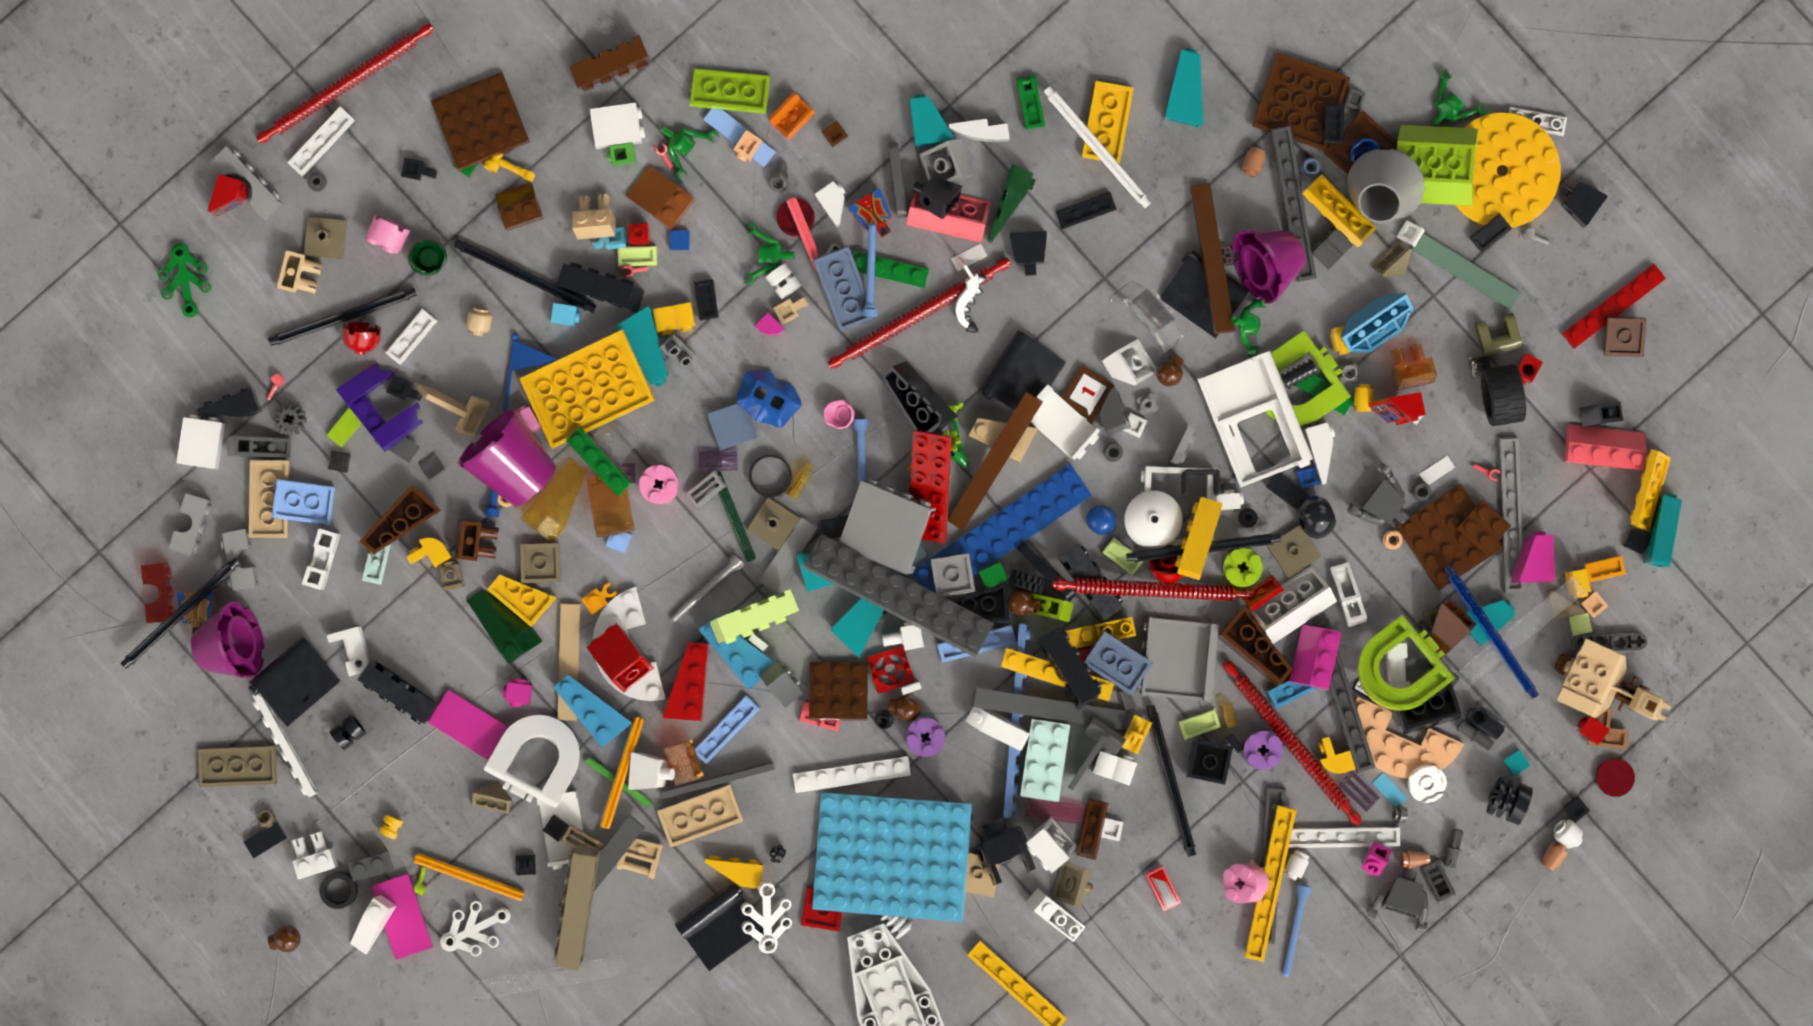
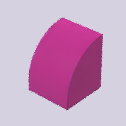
[755,312,785,336]

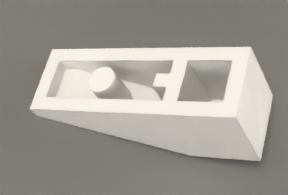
[1304,422,1335,485]
[966,707,1030,751]
[350,895,396,954]

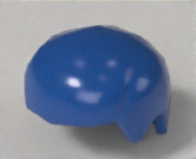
[1350,138,1381,163]
[1086,505,1117,536]

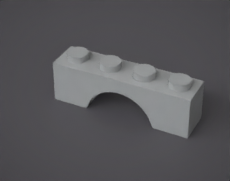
[210,146,282,220]

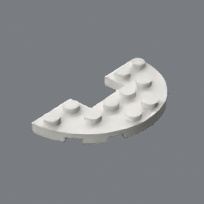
[593,587,666,701]

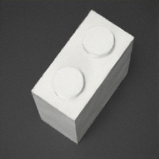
[590,103,645,150]
[176,414,225,470]

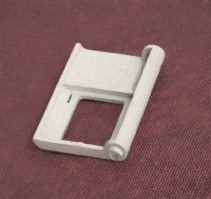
[1198,351,1313,488]

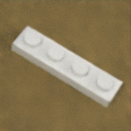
[287,107,355,177]

